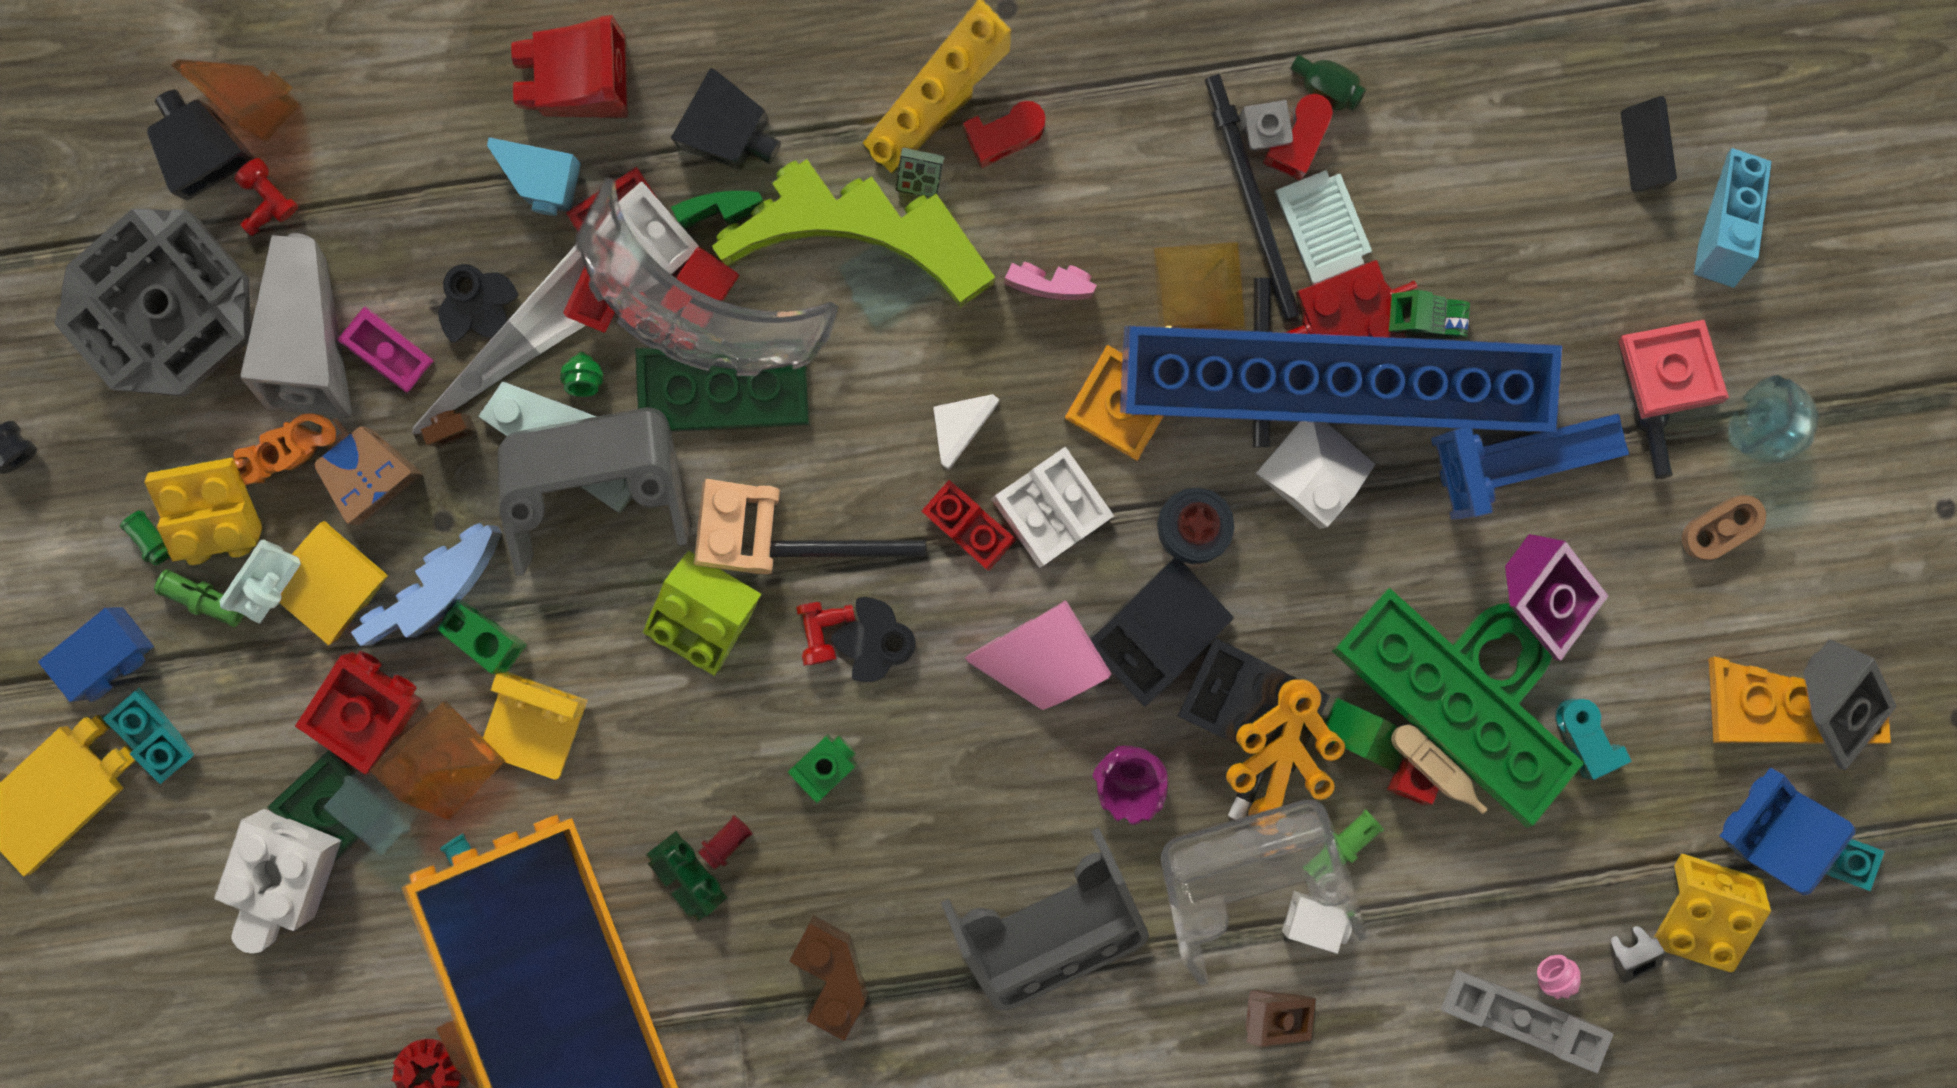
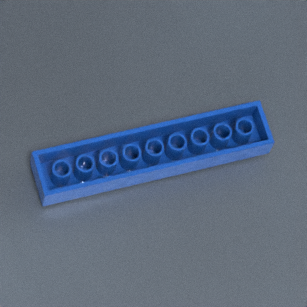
[1120,326,1562,432]

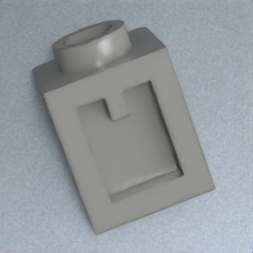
[1238,100,1293,150]

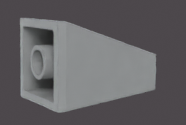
[240,233,352,418]

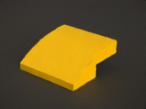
[279,521,388,645]

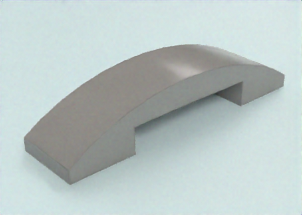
[1440,970,1613,1074]

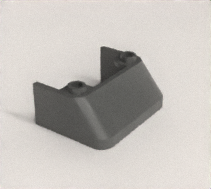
[498,408,692,576]
[941,827,1149,1010]

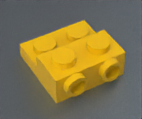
[144,457,263,565]

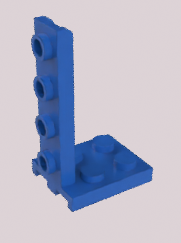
[1431,413,1629,520]

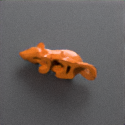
[233,413,336,486]

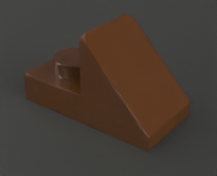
[1245,990,1316,1047]

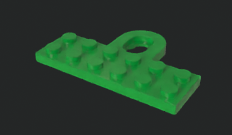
[1332,588,1584,828]

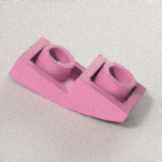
[1004,262,1097,300]

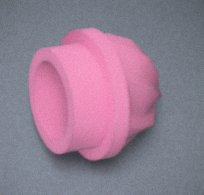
[1537,955,1581,1000]

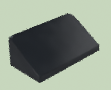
[1621,96,1677,192]

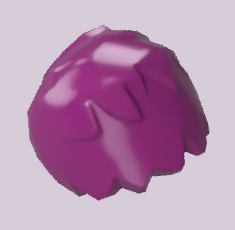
[1092,745,1169,825]

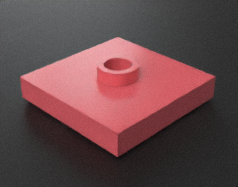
[1618,320,1729,419]

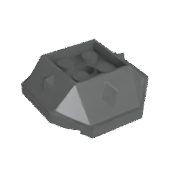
[54,209,250,397]

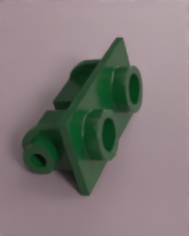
[646,831,727,922]

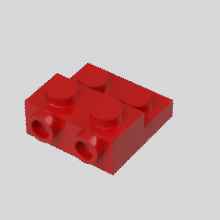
[295,651,423,775]

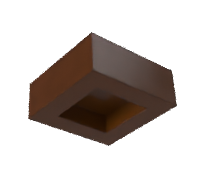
[420,410,477,448]

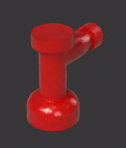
[234,158,298,236]
[796,602,855,666]

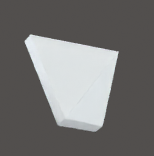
[933,394,1000,471]

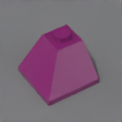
[1505,534,1609,661]

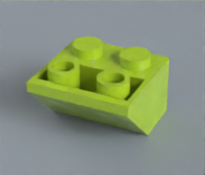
[642,550,761,676]

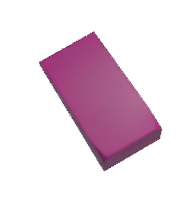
[337,306,434,393]

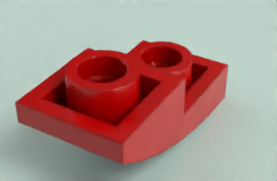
[921,480,1016,571]

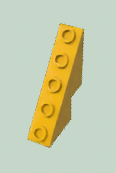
[863,0,1011,174]

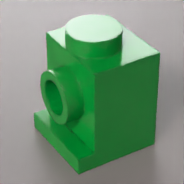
[788,734,857,803]

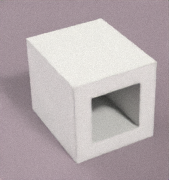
[1282,891,1353,954]

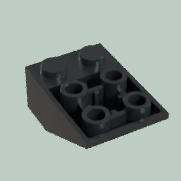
[1089,558,1234,707]
[1177,638,1330,772]

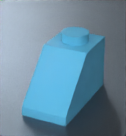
[487,137,581,216]

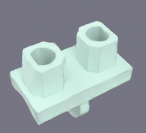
[219,540,301,624]

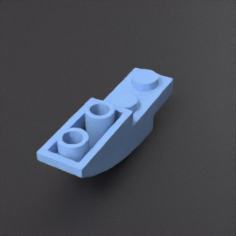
[351,523,502,646]

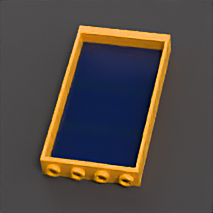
[401,814,678,1088]

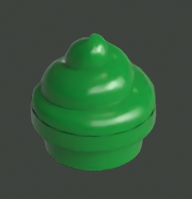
[560,351,603,397]

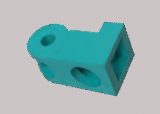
[1555,698,1632,780]

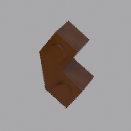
[789,915,868,1041]

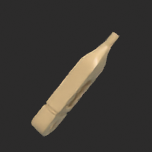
[1391,725,1487,814]

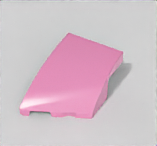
[965,600,1111,710]

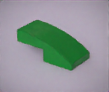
[671,191,764,229]

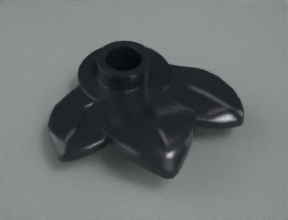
[438,264,519,343]
[831,597,916,682]

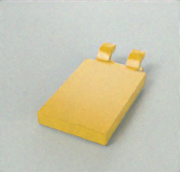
[0,715,136,877]

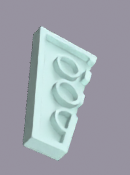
[478,381,632,513]

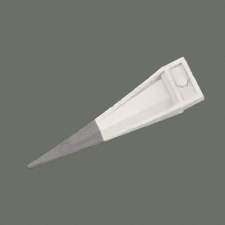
[412,181,699,434]

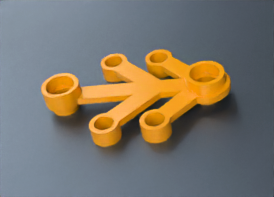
[1226,679,1345,835]

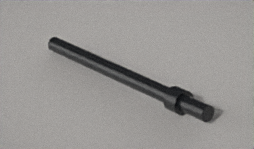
[1204,74,1300,320]

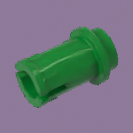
[120,510,170,566]

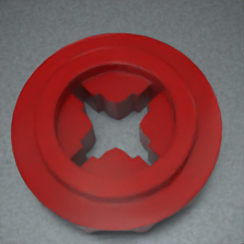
[391,1038,462,1088]

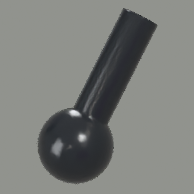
[1634,406,1673,479]

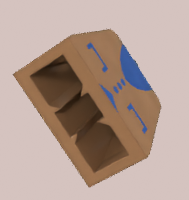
[314,418,423,525]

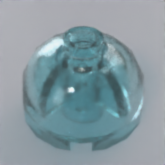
[1728,375,1819,463]

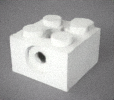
[214,809,342,954]

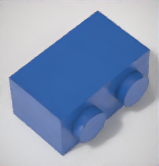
[38,607,154,702]

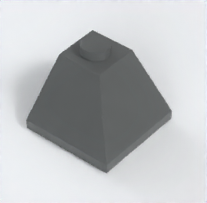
[1803,639,1897,770]

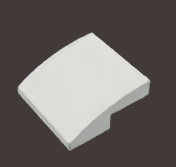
[991,447,1114,568]

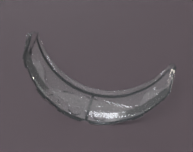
[576,177,839,376]

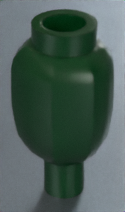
[1290,55,1367,111]

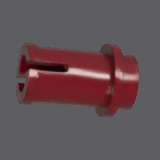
[698,814,753,870]

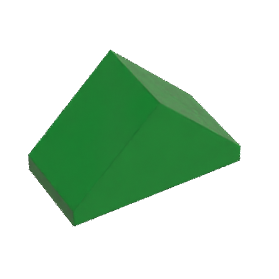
[1324,697,1403,773]

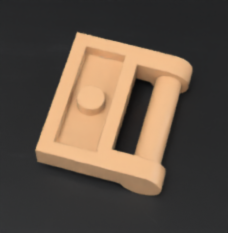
[694,479,780,575]

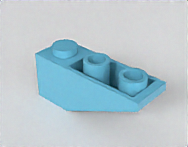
[1694,148,1772,288]

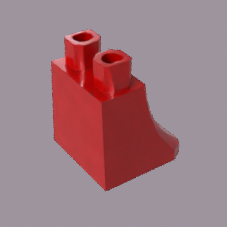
[511,15,628,118]

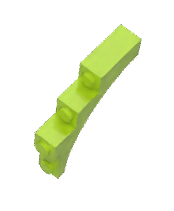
[712,159,995,308]

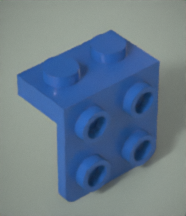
[1719,767,1856,895]

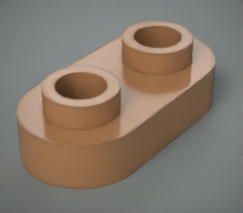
[1682,495,1766,560]

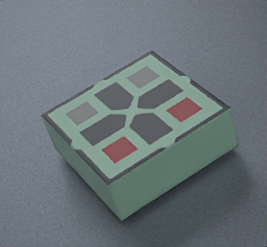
[895,147,945,198]

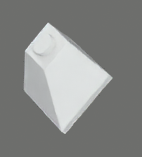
[1255,421,1375,529]

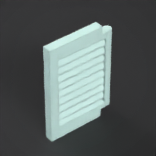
[1275,170,1372,285]

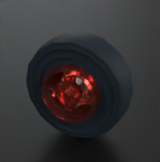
[1157,488,1235,565]

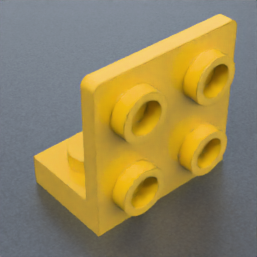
[479,672,588,780]
[1653,853,1771,972]

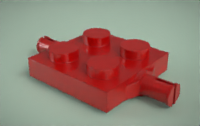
[1285,260,1418,338]

